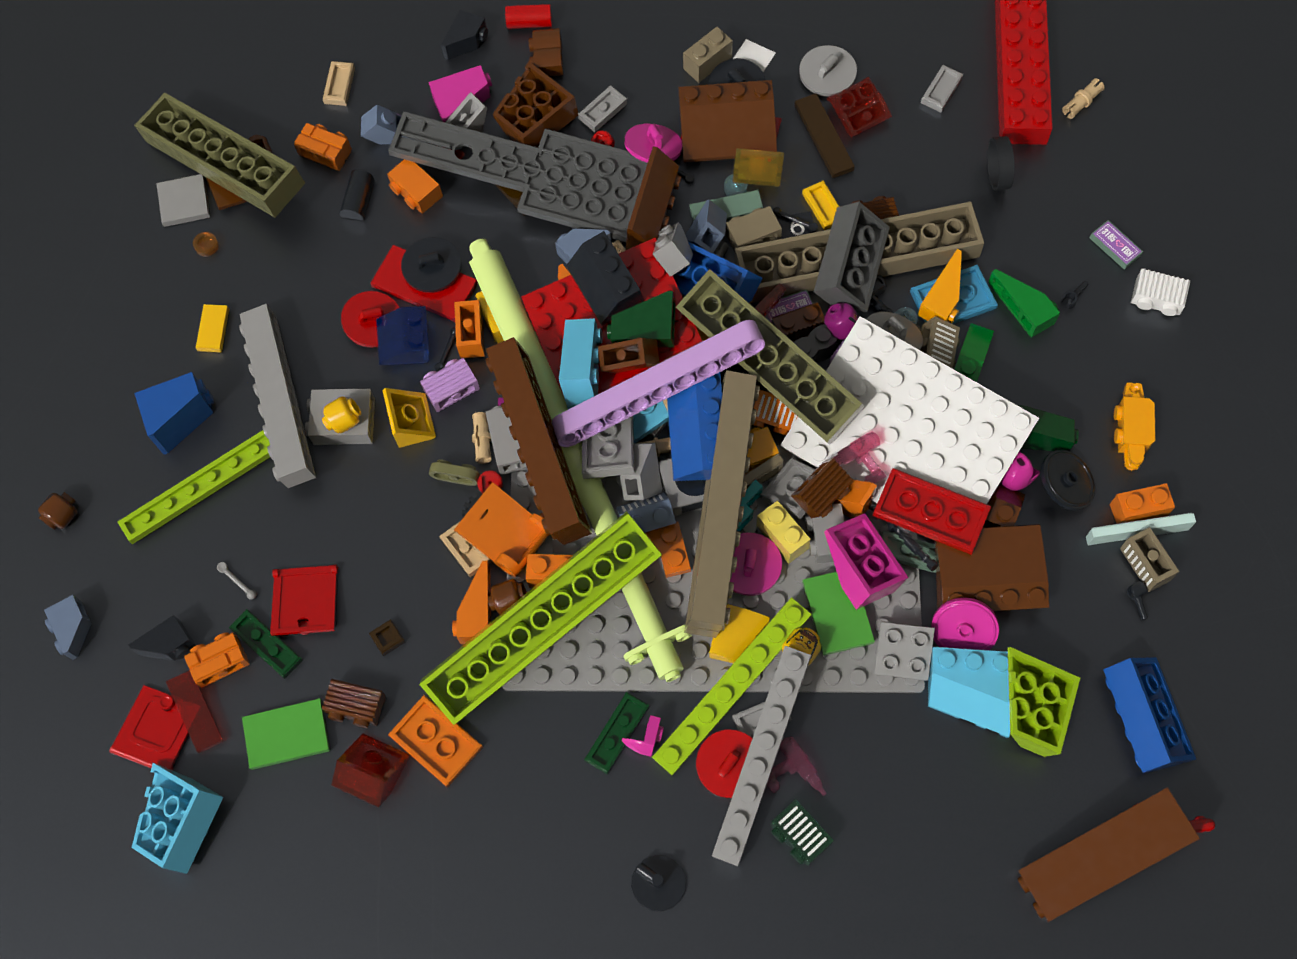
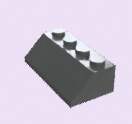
[814,202,889,312]

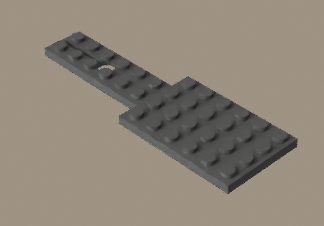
[388,111,680,242]

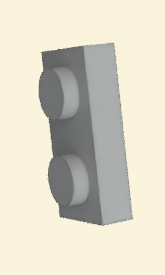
[578,85,627,132]

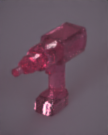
[831,431,886,484]
[767,736,827,796]

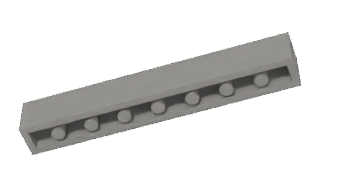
[239,304,316,488]
[712,646,811,866]

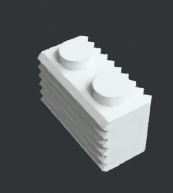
[1131,268,1190,316]

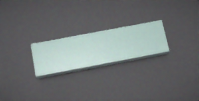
[1086,513,1196,545]

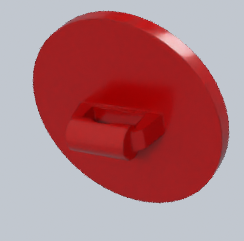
[341,291,402,347]
[696,729,753,798]

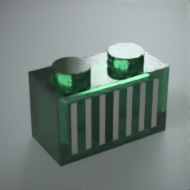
[770,799,834,866]

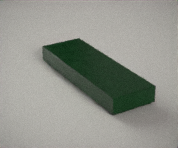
[229,609,303,679]
[584,692,649,775]

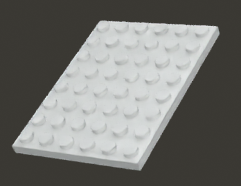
[780,316,1039,504]

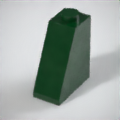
[607,291,676,348]
[1018,405,1079,452]

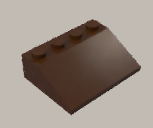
[679,80,777,162]
[935,524,1049,611]

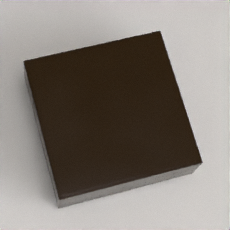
[369,619,405,656]

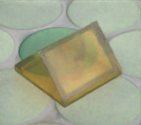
[733,148,784,187]

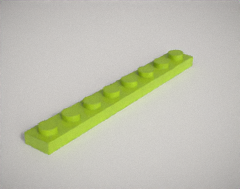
[118,430,270,545]
[652,597,812,776]

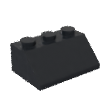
[566,231,645,325]

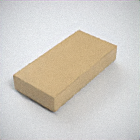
[323,61,355,106]

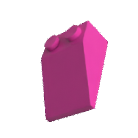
[824,513,909,610]

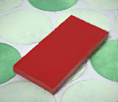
[370,245,478,322]
[873,468,991,555]

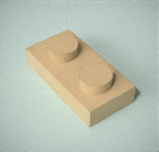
[439,522,491,577]

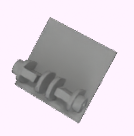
[875,622,935,680]

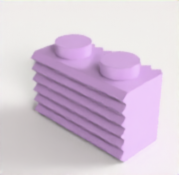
[420,358,480,412]

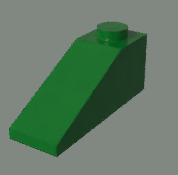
[988,269,1060,338]
[954,323,994,382]

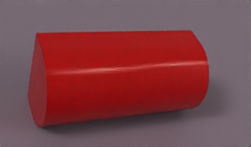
[505,4,552,29]

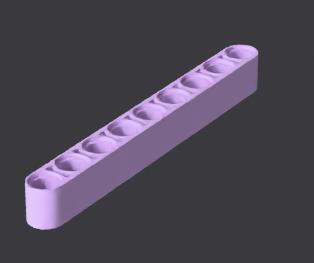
[551,320,765,447]

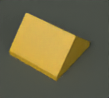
[383,388,436,448]

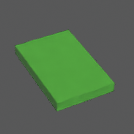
[802,572,875,656]
[242,698,330,770]

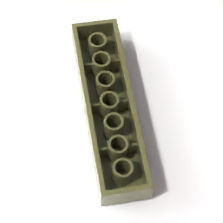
[134,93,305,217]
[676,269,864,445]

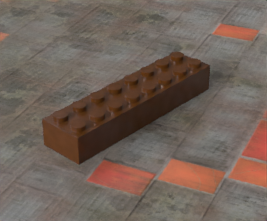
[486,337,592,545]

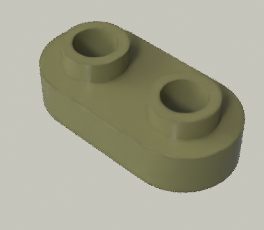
[429,460,480,486]

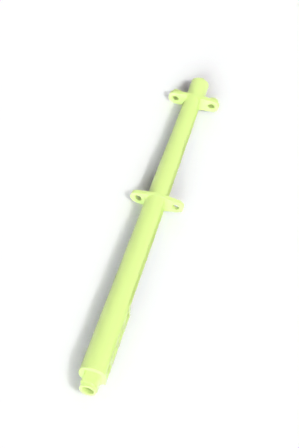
[469,239,692,682]

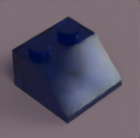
[376,306,429,365]

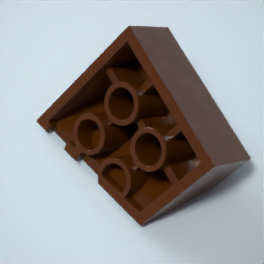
[493,61,579,148]

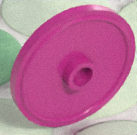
[624,124,683,163]
[730,532,782,596]
[931,598,999,651]

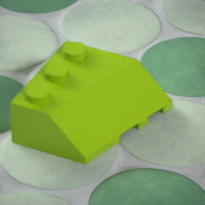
[1008,647,1080,757]

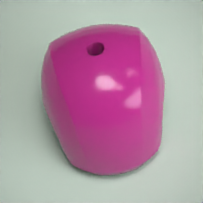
[1000,451,1040,491]

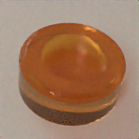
[193,232,219,257]

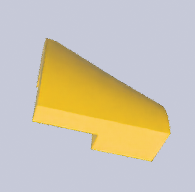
[709,604,770,663]

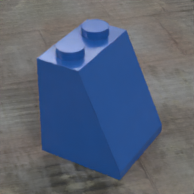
[134,372,214,454]

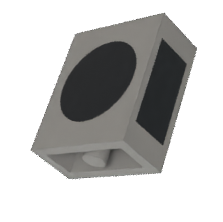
[658,459,706,516]

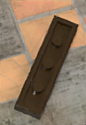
[795,93,855,178]

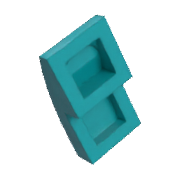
[736,480,763,532]

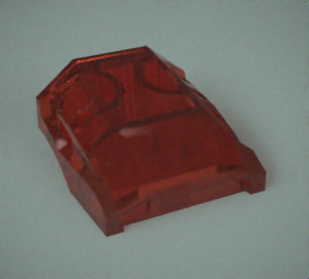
[827,77,892,138]

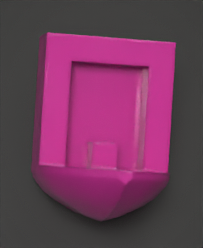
[622,715,664,757]

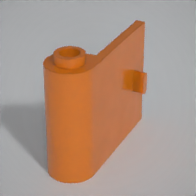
[454,482,550,578]

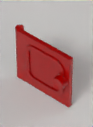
[270,564,338,636]
[110,685,202,770]

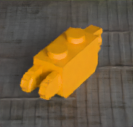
[1114,383,1155,472]

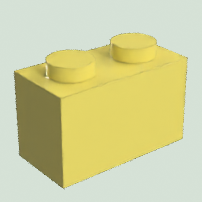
[756,500,811,564]

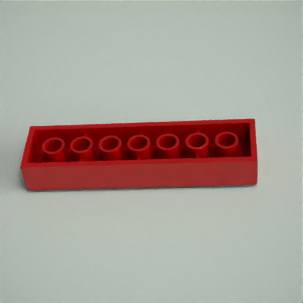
[995,0,1052,145]

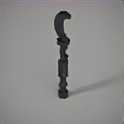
[868,505,939,571]

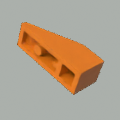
[452,561,491,644]

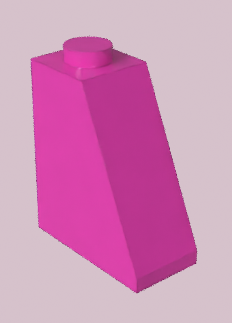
[428,65,492,122]

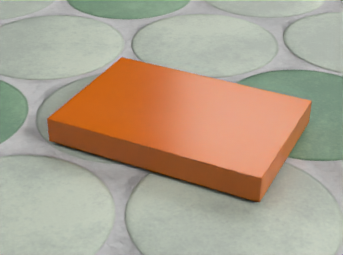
[388,695,483,788]

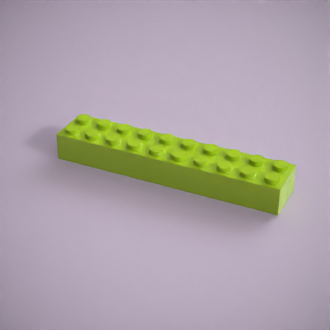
[419,511,662,725]

